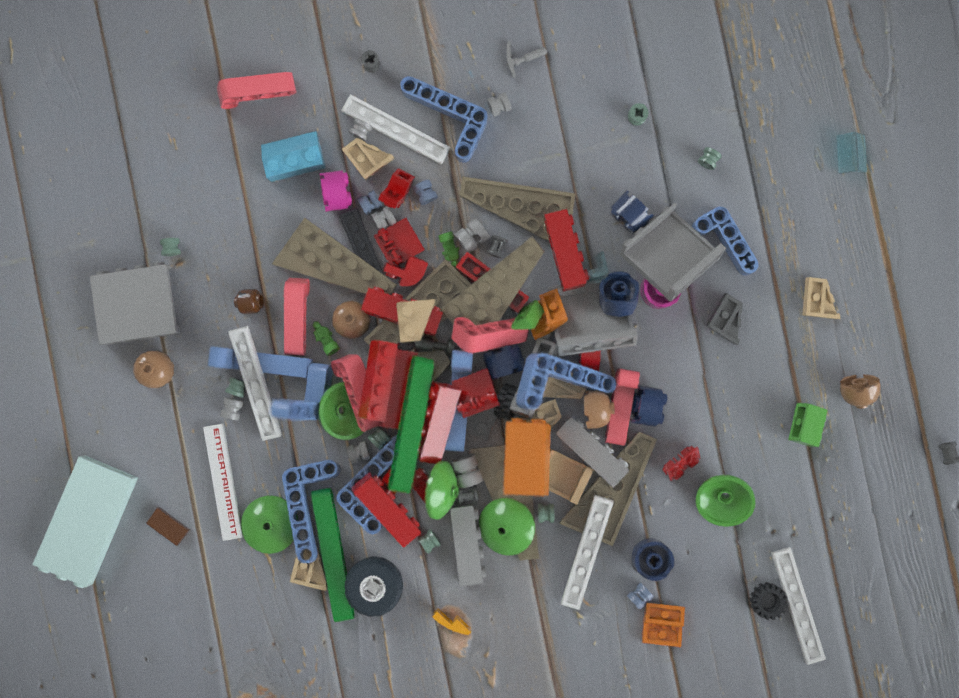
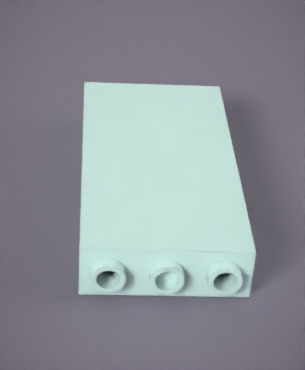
[32,455,138,588]

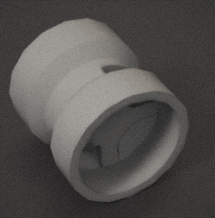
[487,92,512,117]
[371,206,397,230]
[220,397,243,420]
[347,441,371,465]

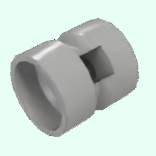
[454,218,490,253]
[451,454,483,488]

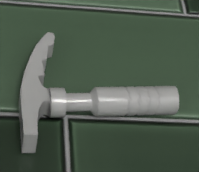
[507,41,547,77]

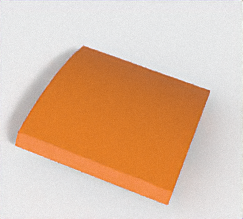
[531,288,568,340]
[641,603,685,648]

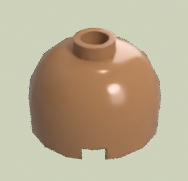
[332,301,371,339]
[133,350,174,388]
[840,374,881,409]
[584,390,615,429]

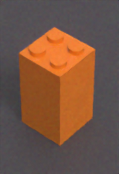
[504,418,551,496]

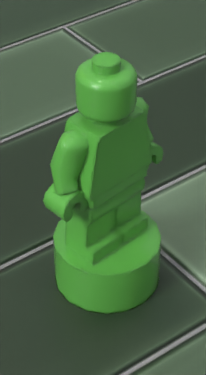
[438,231,460,268]
[312,321,340,356]

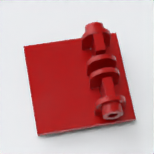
[374,217,425,266]
[451,368,500,418]
[662,445,701,481]

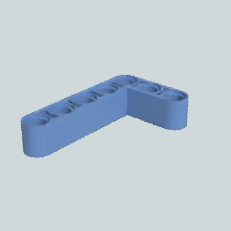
[400,76,487,163]
[208,346,313,378]
[445,350,473,452]
[516,353,616,410]
[270,363,333,420]
[337,435,397,534]
[282,460,340,563]

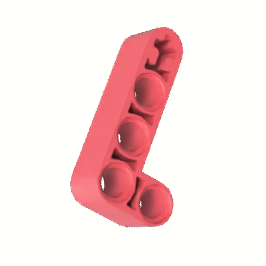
[217,72,296,109]
[284,278,310,356]
[451,317,529,353]
[331,354,379,432]
[605,368,640,446]

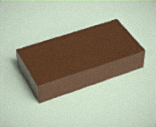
[146,507,190,546]

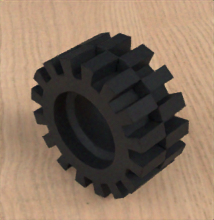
[494,383,518,421]
[749,582,788,620]

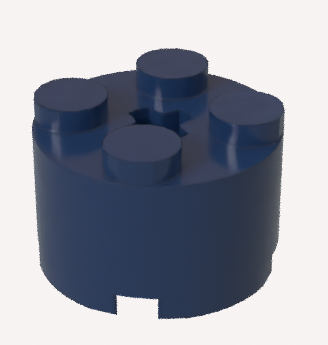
[610,190,654,234]
[599,271,639,317]
[483,344,525,380]
[630,385,667,427]
[632,538,674,581]

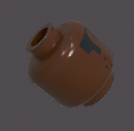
[234,289,264,314]

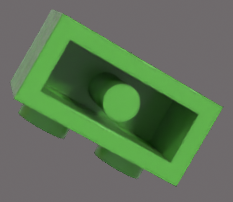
[788,403,827,447]

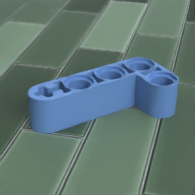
[692,206,758,275]

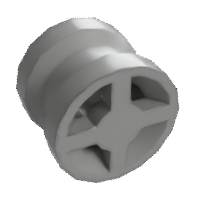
[349,118,372,141]

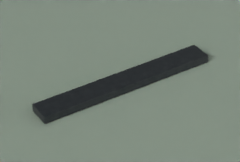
[338,207,414,351]

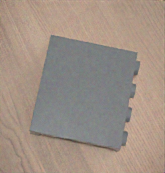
[620,203,726,302]
[90,262,181,345]
[548,280,638,356]

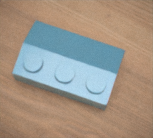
[261,131,326,182]

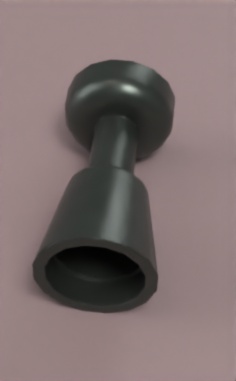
[414,335,455,357]

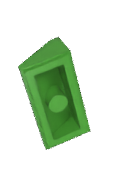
[511,300,544,329]

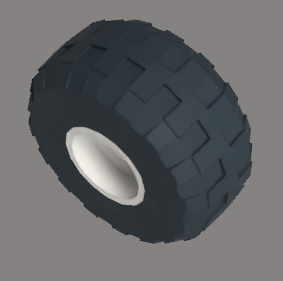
[344,556,403,617]

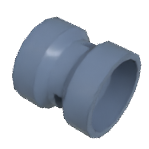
[413,179,438,205]
[357,190,383,215]
[627,582,654,610]

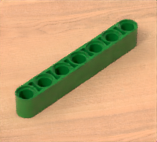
[388,356,434,494]
[311,487,355,622]

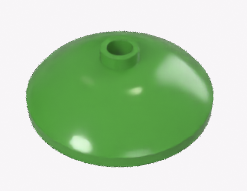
[318,382,364,440]
[426,461,458,520]
[696,475,755,527]
[241,495,299,554]
[479,498,535,555]

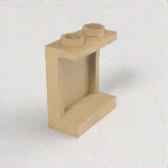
[549,449,594,505]

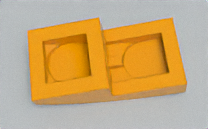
[432,608,471,635]

